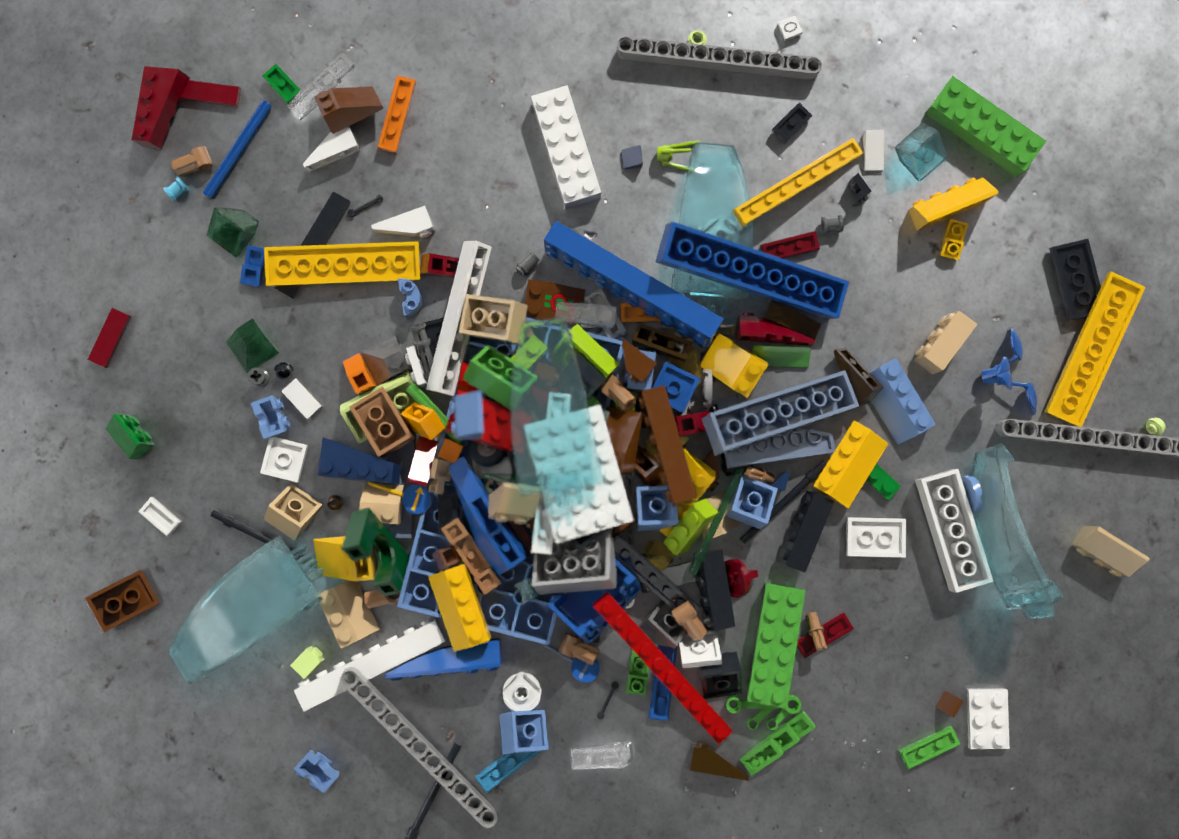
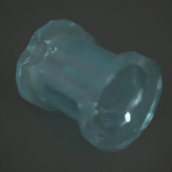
[514,577,538,603]

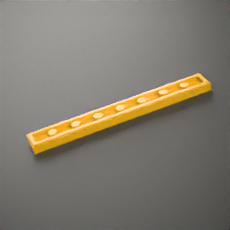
[732,138,864,227]

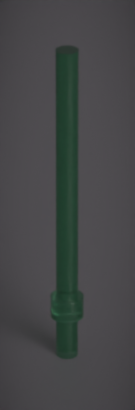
[688,467,745,576]

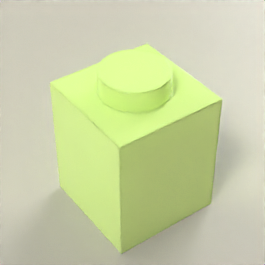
[290,646,325,679]

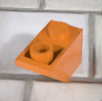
[343,353,377,395]

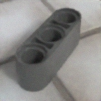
[639,561,696,593]

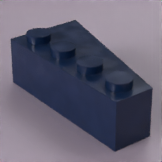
[317,437,401,485]

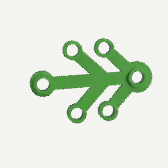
[726,679,801,730]

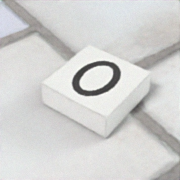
[777,15,803,41]

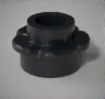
[274,362,294,379]

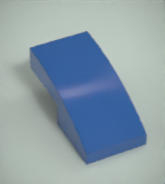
[240,245,265,287]

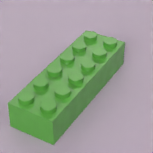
[925,76,1046,177]
[746,583,805,709]

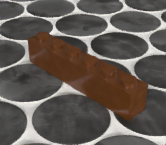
[638,385,697,507]

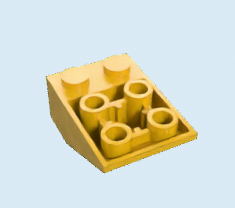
[313,536,377,581]

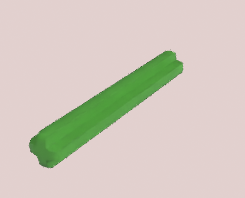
[406,383,465,444]

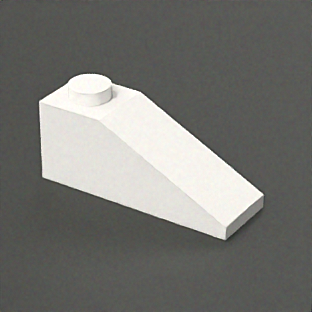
[303,126,360,172]
[371,206,435,238]

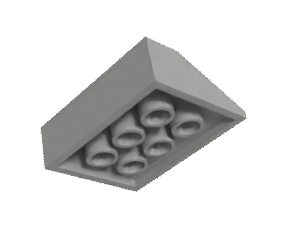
[532,528,616,595]

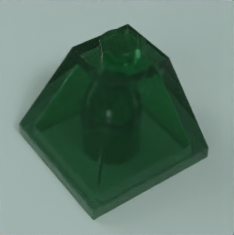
[206,207,259,258]
[226,318,279,374]

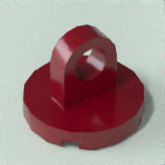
[725,558,759,598]

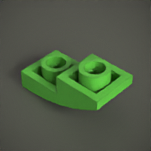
[626,651,649,695]

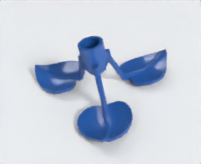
[982,327,1037,415]

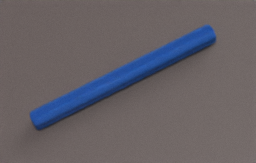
[203,100,272,199]

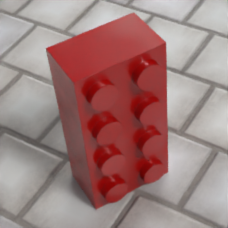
[445,390,535,456]

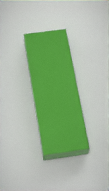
[898,726,961,770]

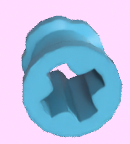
[163,177,190,202]

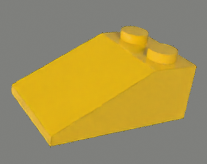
[699,333,768,398]

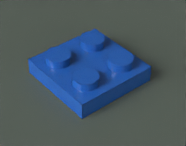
[653,362,700,414]

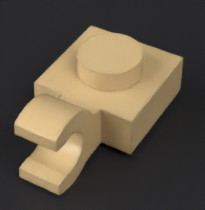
[428,458,453,494]

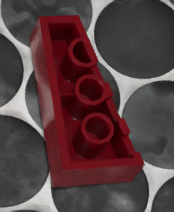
[131,66,190,149]

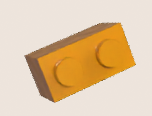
[400,402,445,440]

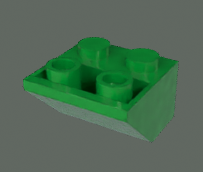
[105,413,154,459]

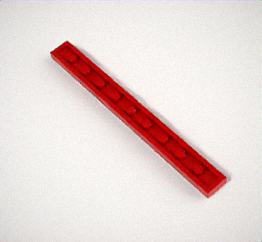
[592,591,733,744]

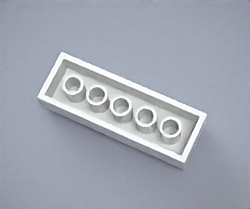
[531,85,601,209]
[915,469,994,593]

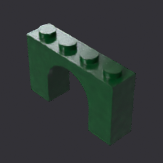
[342,507,409,596]

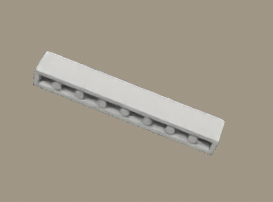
[426,241,492,396]
[294,618,447,712]

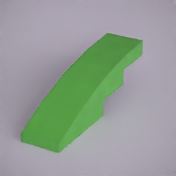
[740,710,816,775]

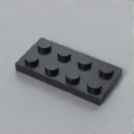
[1049,239,1101,321]

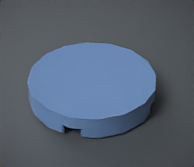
[961,475,983,514]

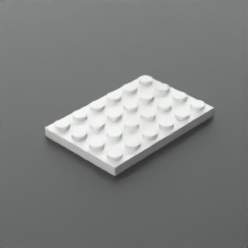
[522,405,633,543]

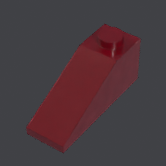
[420,253,459,278]

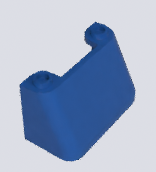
[548,559,641,644]

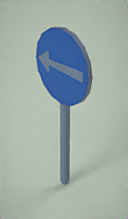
[541,643,600,683]

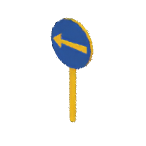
[369,481,432,514]

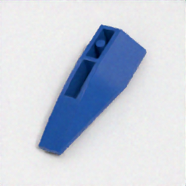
[448,456,530,576]
[385,638,503,681]

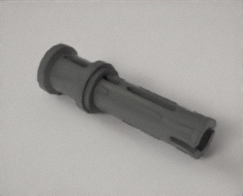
[409,323,433,382]

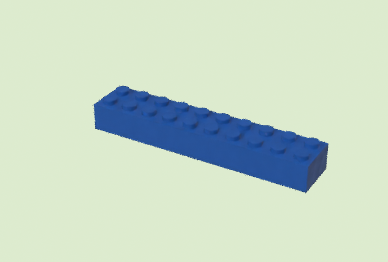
[544,221,723,348]
[655,222,849,319]

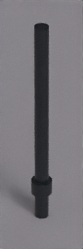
[740,460,827,544]
[210,510,317,567]
[405,742,462,839]

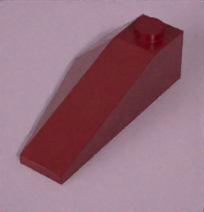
[736,312,815,346]

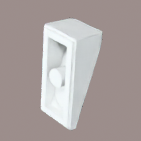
[862,130,884,171]

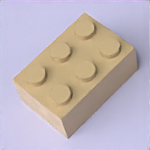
[459,294,528,344]
[914,310,978,374]

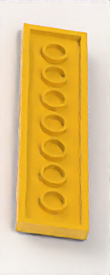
[264,241,421,286]
[1044,271,1146,427]

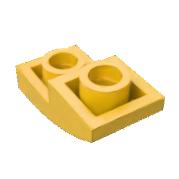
[940,219,969,260]

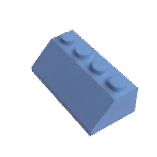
[870,358,936,445]

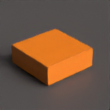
[438,438,464,463]

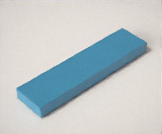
[475,744,549,793]

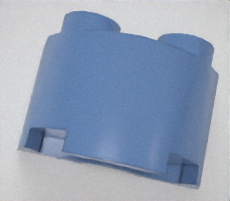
[398,279,423,319]
[251,395,290,439]
[294,749,340,793]

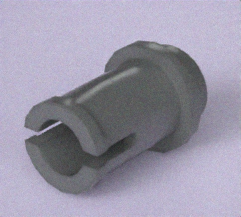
[516,252,540,277]

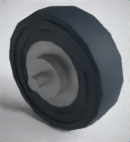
[470,441,506,467]

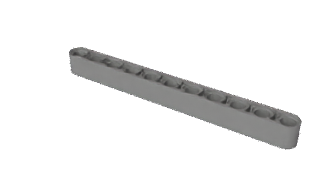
[617,36,822,80]
[995,419,1179,458]
[340,667,497,828]

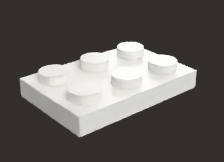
[846,517,906,557]
[966,688,1010,749]

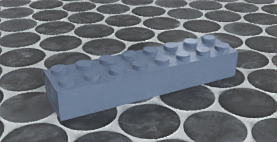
[702,370,859,456]

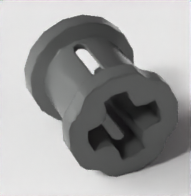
[821,215,844,234]
[247,368,270,386]

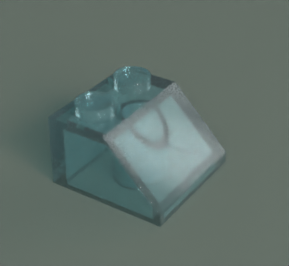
[894,123,948,182]

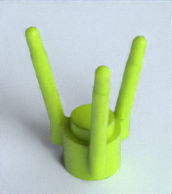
[657,140,700,173]

